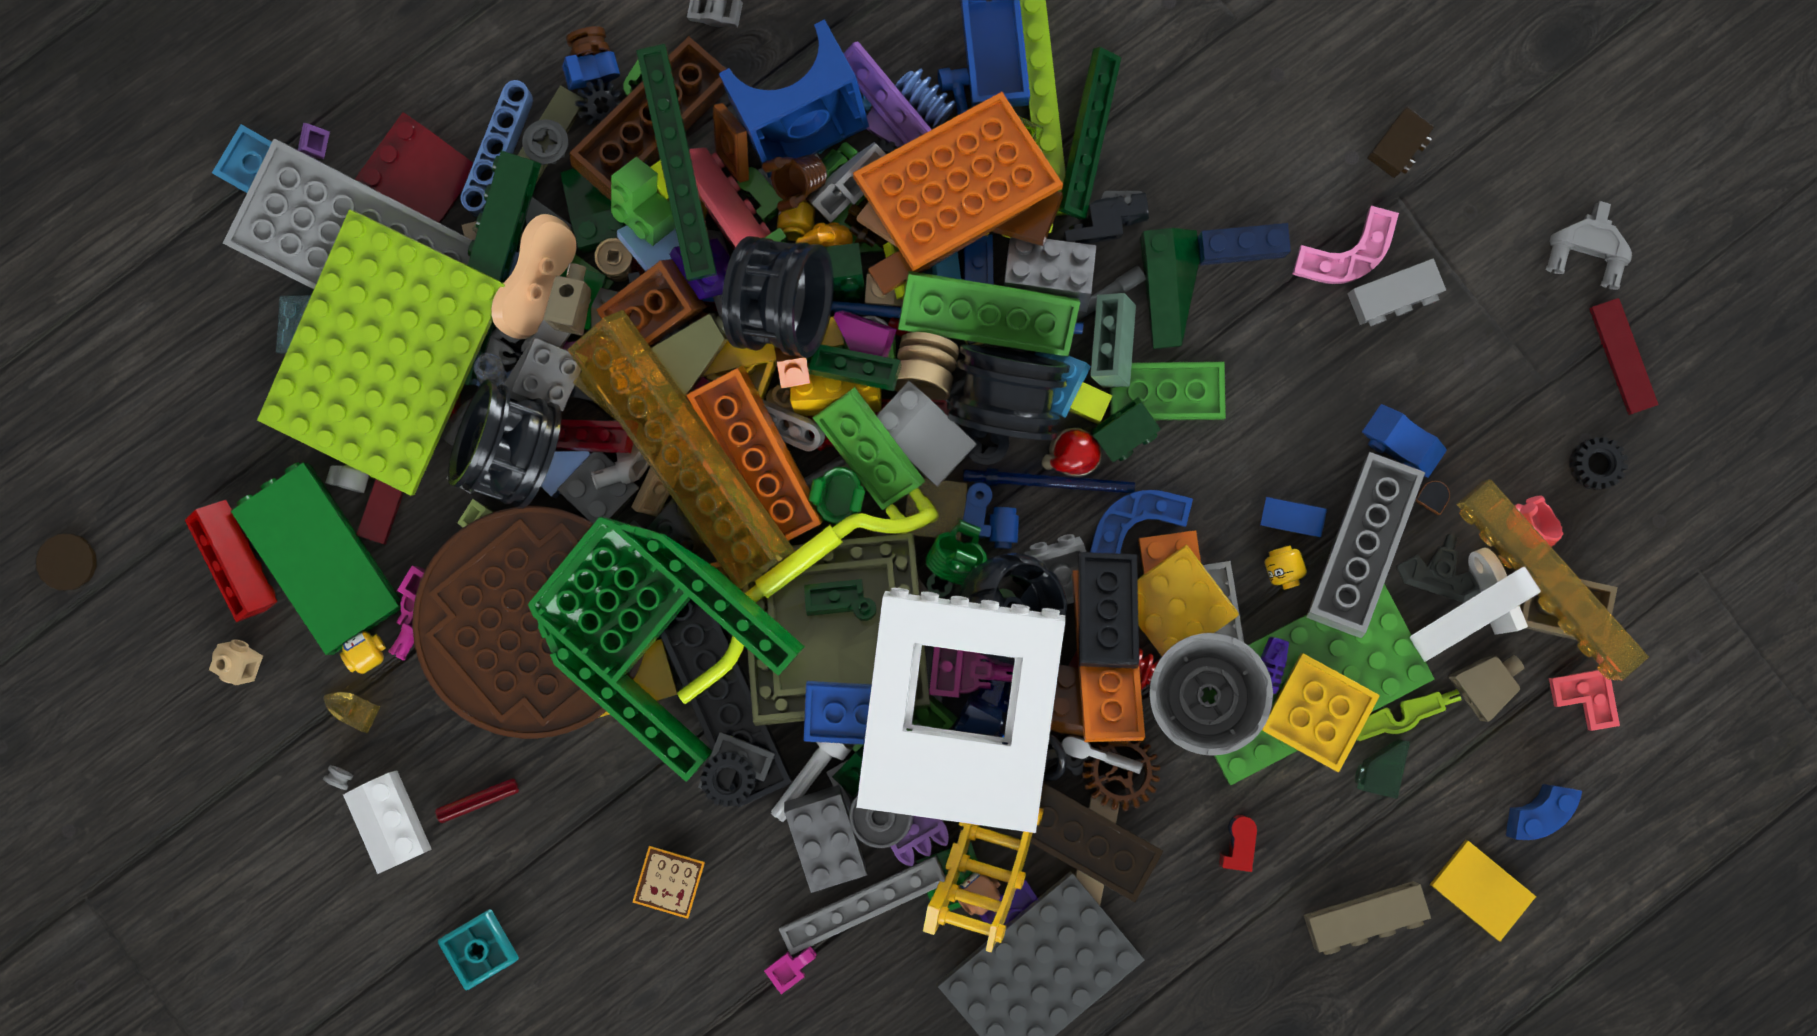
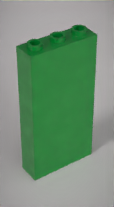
[231,462,401,655]

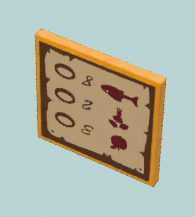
[633,846,705,919]

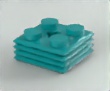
[438,909,519,990]

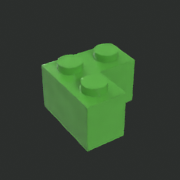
[611,157,675,246]

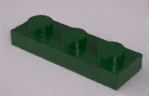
[808,345,902,391]

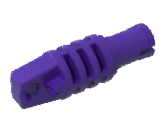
[1260,637,1289,694]

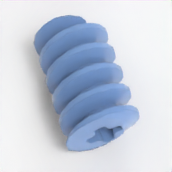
[895,68,956,129]

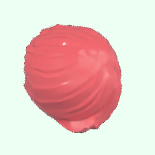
[1505,496,1563,551]

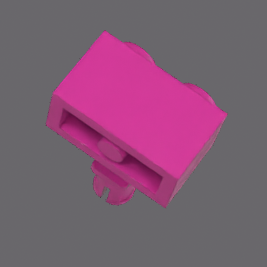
[388,566,425,661]
[929,647,1014,698]

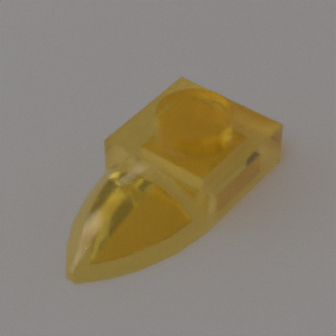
[323,692,380,733]

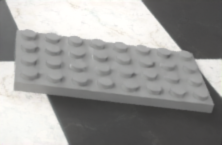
[223,139,472,289]

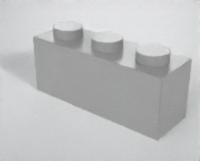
[1348,258,1446,327]

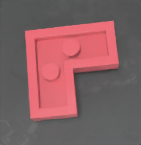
[1549,669,1620,731]

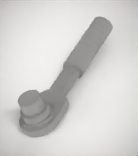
[1062,735,1143,774]

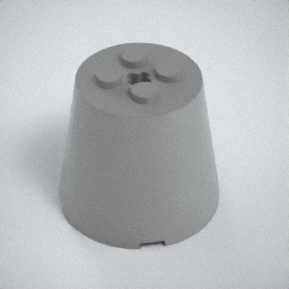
[1150,633,1273,755]

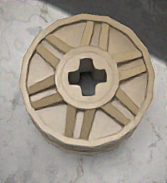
[894,332,960,400]

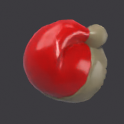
[1042,428,1102,477]

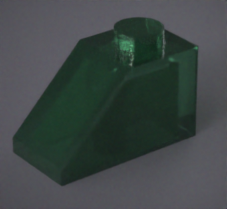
[1355,739,1410,799]

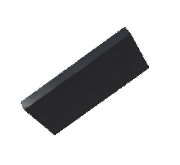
[1078,552,1139,668]

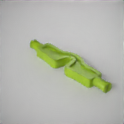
[1357,689,1461,741]

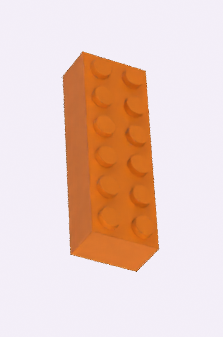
[687,365,823,550]

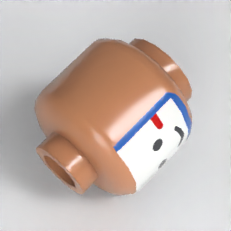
[957,872,1000,915]

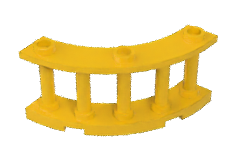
[923,799,1044,952]

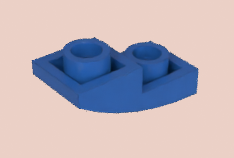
[1261,497,1327,537]

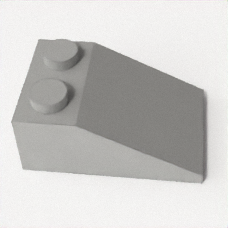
[877,381,976,487]

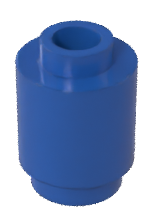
[989,507,1019,549]

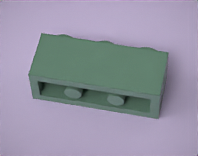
[1091,293,1136,388]

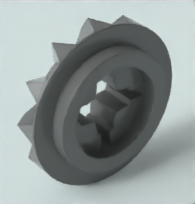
[522,119,569,165]

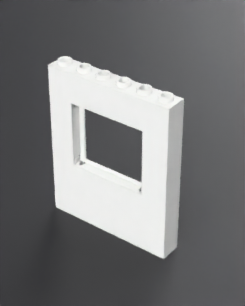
[856,588,1065,833]

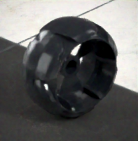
[959,553,1067,667]

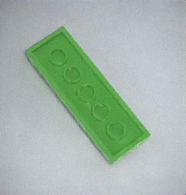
[898,271,1080,357]

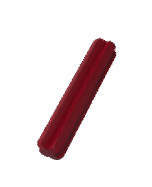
[435,778,519,823]

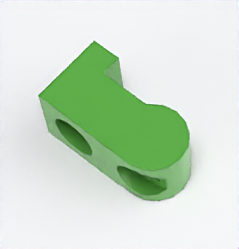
[738,167,783,224]

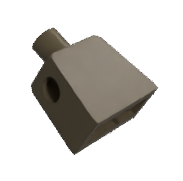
[543,263,591,336]
[1448,655,1525,722]

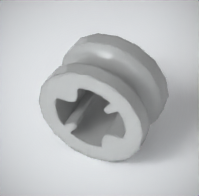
[323,765,353,790]

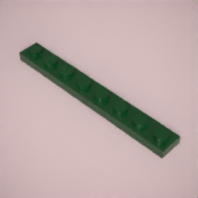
[636,44,717,281]

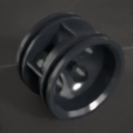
[722,236,834,358]
[448,379,561,509]

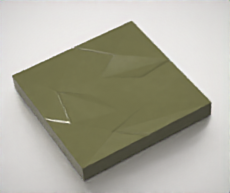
[740,533,931,726]

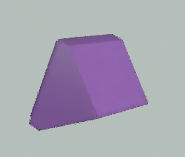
[298,123,330,159]

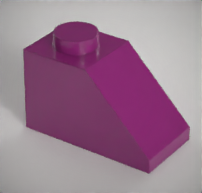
[834,310,897,357]

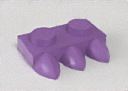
[890,816,949,867]

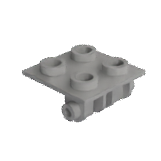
[511,337,586,411]

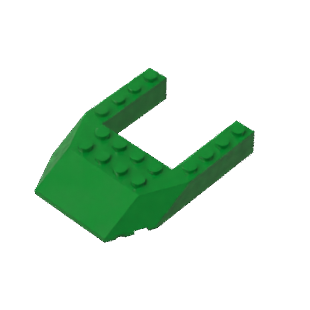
[528,517,805,782]

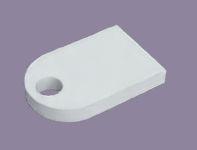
[1468,548,1528,635]

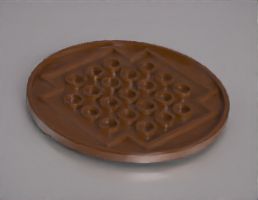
[412,506,644,739]

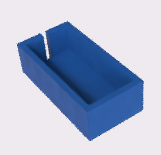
[960,0,1030,108]

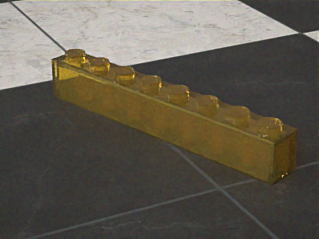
[1457,479,1649,681]

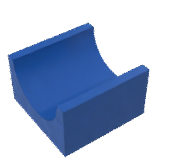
[719,19,869,178]

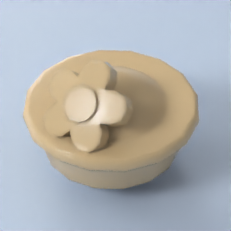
[766,385,794,412]

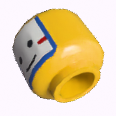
[340,631,386,674]

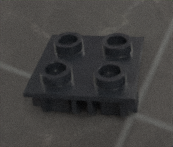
[646,487,716,555]

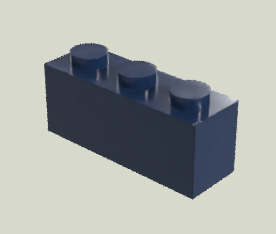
[1198,223,1291,265]

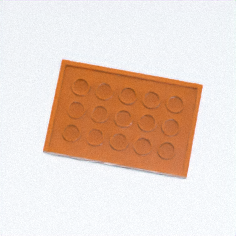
[853,92,1063,271]

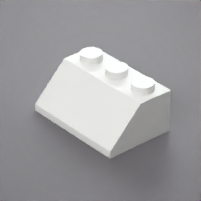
[343,771,432,874]

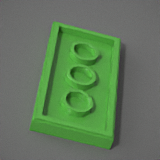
[1110,362,1226,420]
[813,387,925,510]

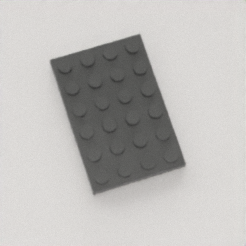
[936,871,1145,1036]

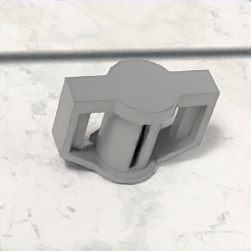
[687,0,743,28]

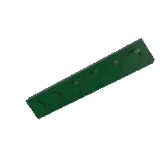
[1058,47,1122,220]

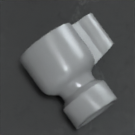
[325,465,369,493]

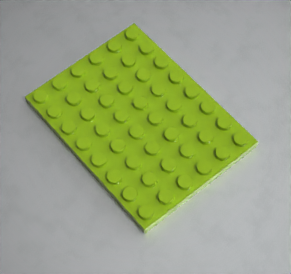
[257,210,505,496]

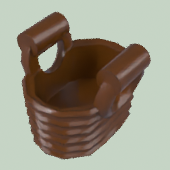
[762,154,827,212]

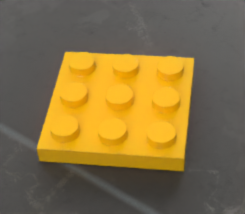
[1137,544,1239,656]
[1262,653,1380,772]

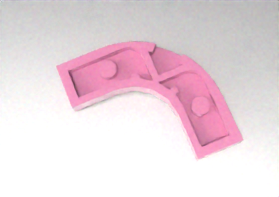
[1292,206,1399,284]

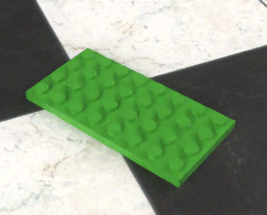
[1200,584,1434,785]

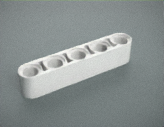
[1409,566,1541,662]

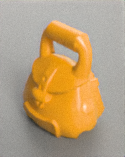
[795,222,853,247]

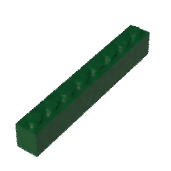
[464,150,542,385]

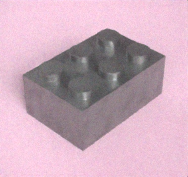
[1003,237,1096,312]
[784,785,867,893]

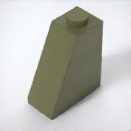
[650,313,728,400]

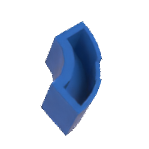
[1362,404,1447,478]
[1506,784,1582,840]

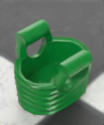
[808,467,865,524]
[926,520,987,585]

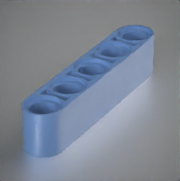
[461,80,533,217]

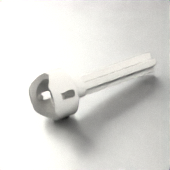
[771,742,855,822]

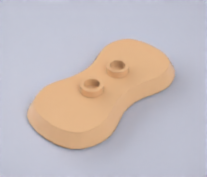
[491,214,576,339]

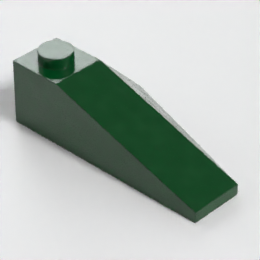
[1140,228,1200,349]

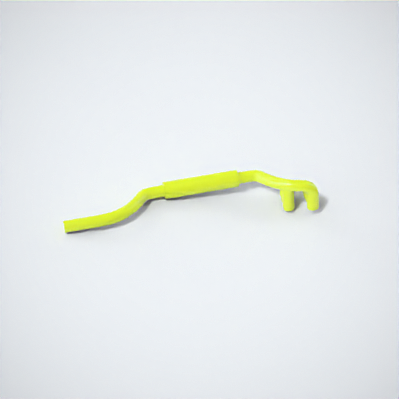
[677,488,939,704]

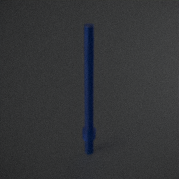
[963,468,1135,493]

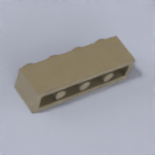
[1304,881,1431,955]

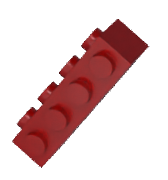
[185,500,278,622]

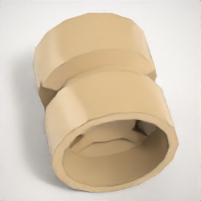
[595,238,637,282]

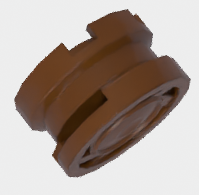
[566,26,610,57]

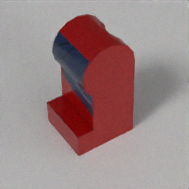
[1219,815,1257,872]

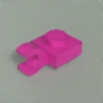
[764,946,817,994]

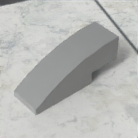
[806,142,886,223]

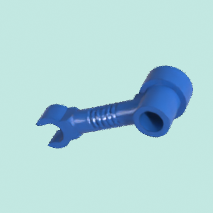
[937,68,969,115]

